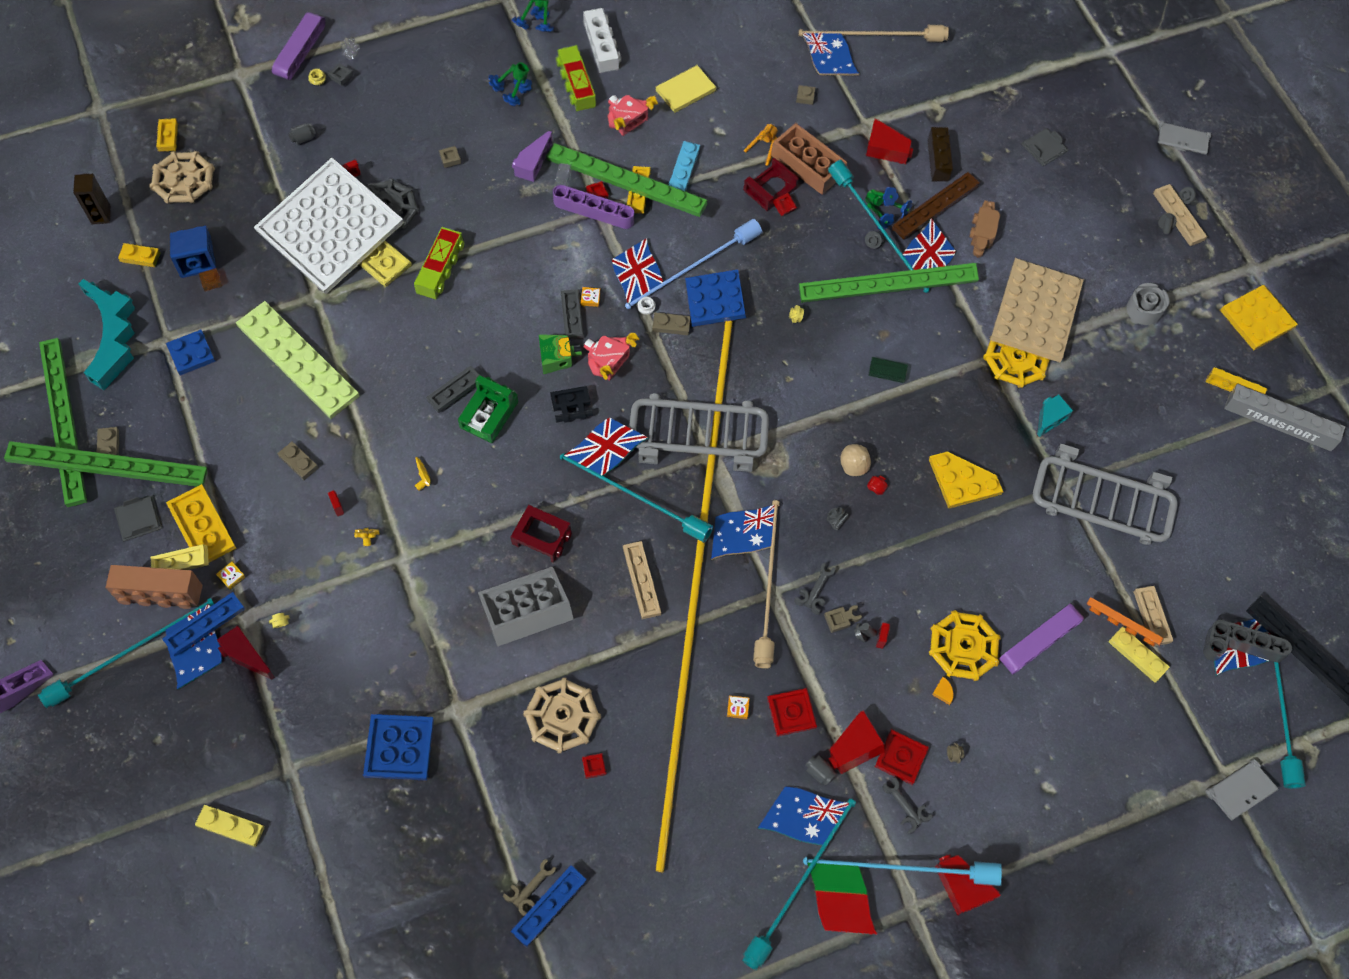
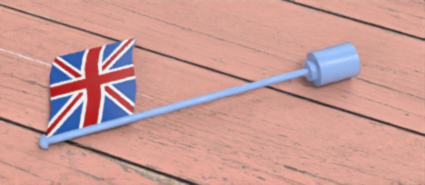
[612,219,762,309]

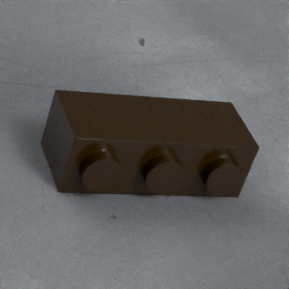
[927,127,953,182]
[73,173,111,225]

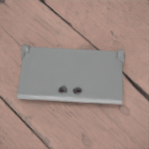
[1158,121,1211,155]
[1205,759,1278,821]

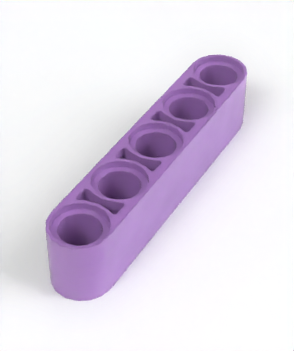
[272,12,325,80]
[553,185,634,229]
[999,603,1085,675]

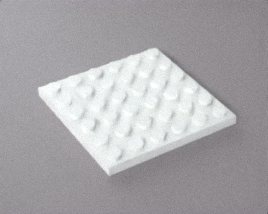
[254,158,404,294]

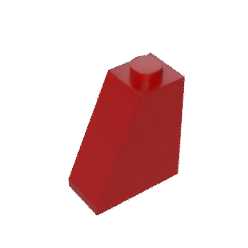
[866,119,913,164]
[829,711,884,774]
[935,854,1000,915]

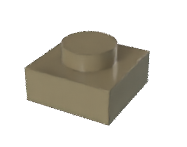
[796,85,815,105]
[439,146,461,168]

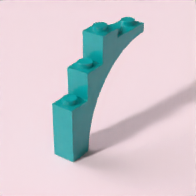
[78,279,135,390]

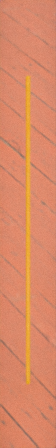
[656,320,733,872]

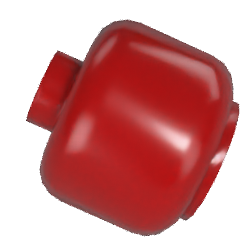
[867,476,888,495]

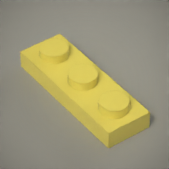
[151,544,209,570]
[1108,626,1169,683]
[195,805,264,847]

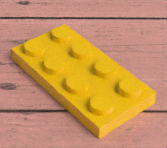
[166,484,237,563]

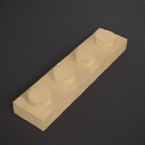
[1153,184,1207,246]
[623,541,661,620]

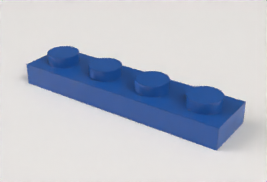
[162,592,245,656]
[511,865,587,947]

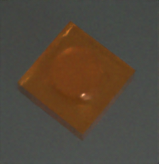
[198,268,222,292]

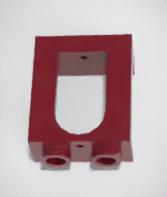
[743,158,799,211]
[511,504,572,563]

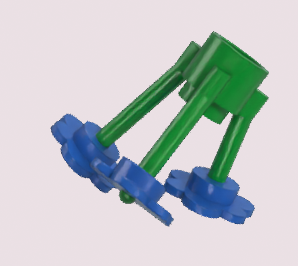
[512,0,554,31]
[489,62,532,106]
[865,187,912,230]

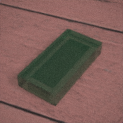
[868,357,908,383]

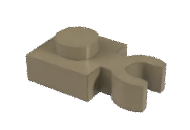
[824,605,862,633]

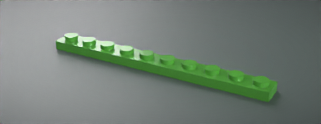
[546,143,708,217]
[799,263,979,303]
[39,338,87,507]
[4,441,208,487]

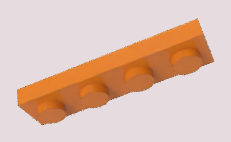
[1087,597,1164,647]

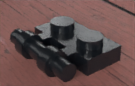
[550,386,593,423]

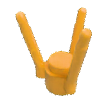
[744,124,778,166]

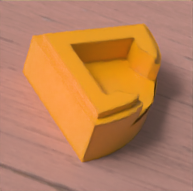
[932,677,953,705]

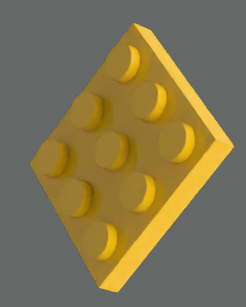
[1220,285,1298,350]

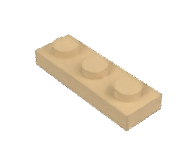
[1134,586,1174,647]

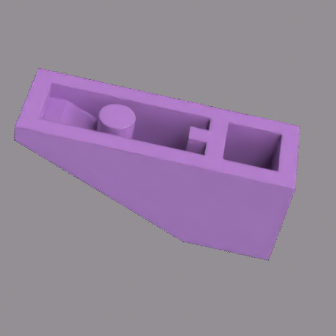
[512,131,553,182]
[0,660,53,713]

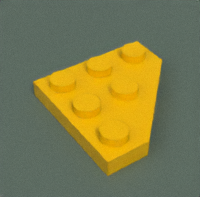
[929,452,1003,509]

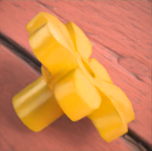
[354,528,380,546]

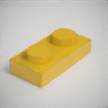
[156,119,178,152]
[118,243,160,267]

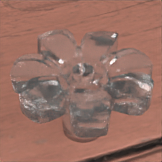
[341,37,360,59]

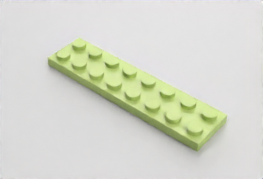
[236,301,360,419]

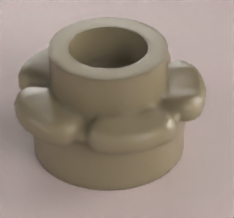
[947,743,964,763]

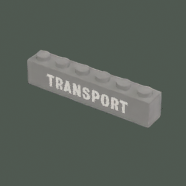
[1224,384,1346,451]

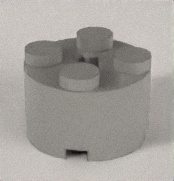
[1126,283,1169,325]

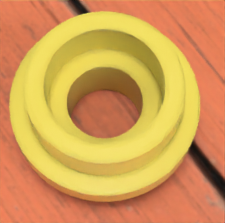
[309,69,326,85]
[789,305,804,323]
[269,613,290,628]

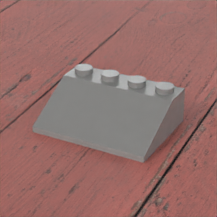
[478,566,574,646]

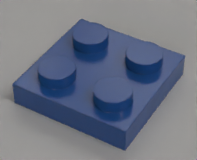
[166,329,215,376]

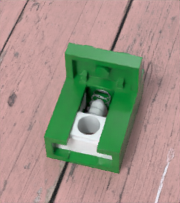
[458,375,518,443]

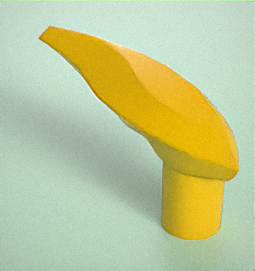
[415,457,430,491]

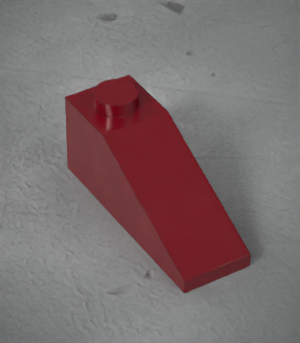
[217,626,275,680]

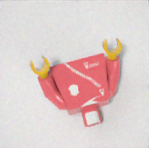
[608,95,658,136]
[584,332,640,381]

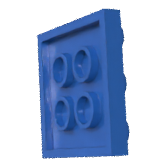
[685,269,746,327]
[363,714,434,780]

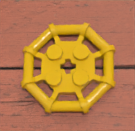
[983,336,1050,388]
[929,610,1001,681]

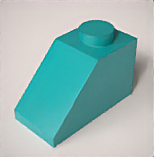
[1037,394,1073,437]

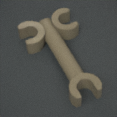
[503,859,557,916]

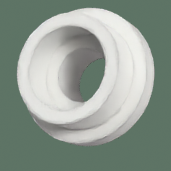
[637,297,656,314]

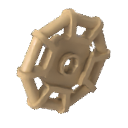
[150,151,215,204]
[523,678,601,753]

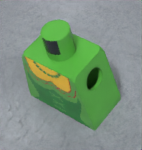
[539,334,582,374]

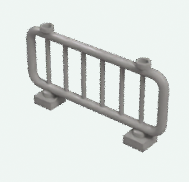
[629,393,769,472]
[1033,444,1178,545]

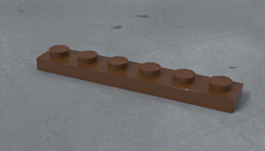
[892,172,980,240]

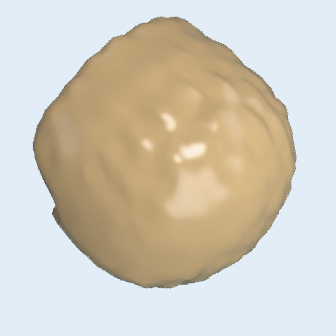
[841,444,871,476]

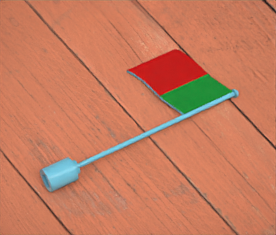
[803,857,1002,935]

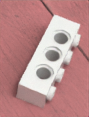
[583,8,621,73]

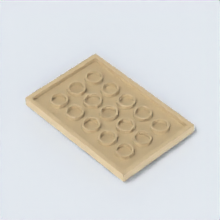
[990,258,1084,363]

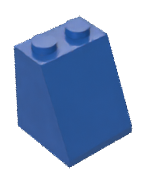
[170,226,217,278]

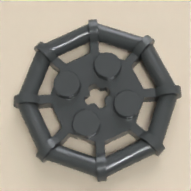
[366,178,419,230]

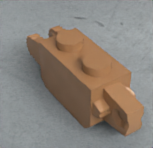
[969,200,1000,257]

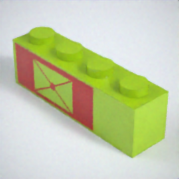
[556,45,596,112]
[414,227,464,299]

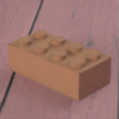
[771,123,847,195]
[105,565,203,609]

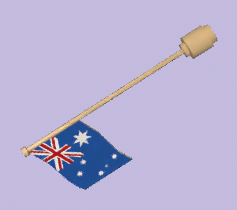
[799,25,948,75]
[711,500,780,669]

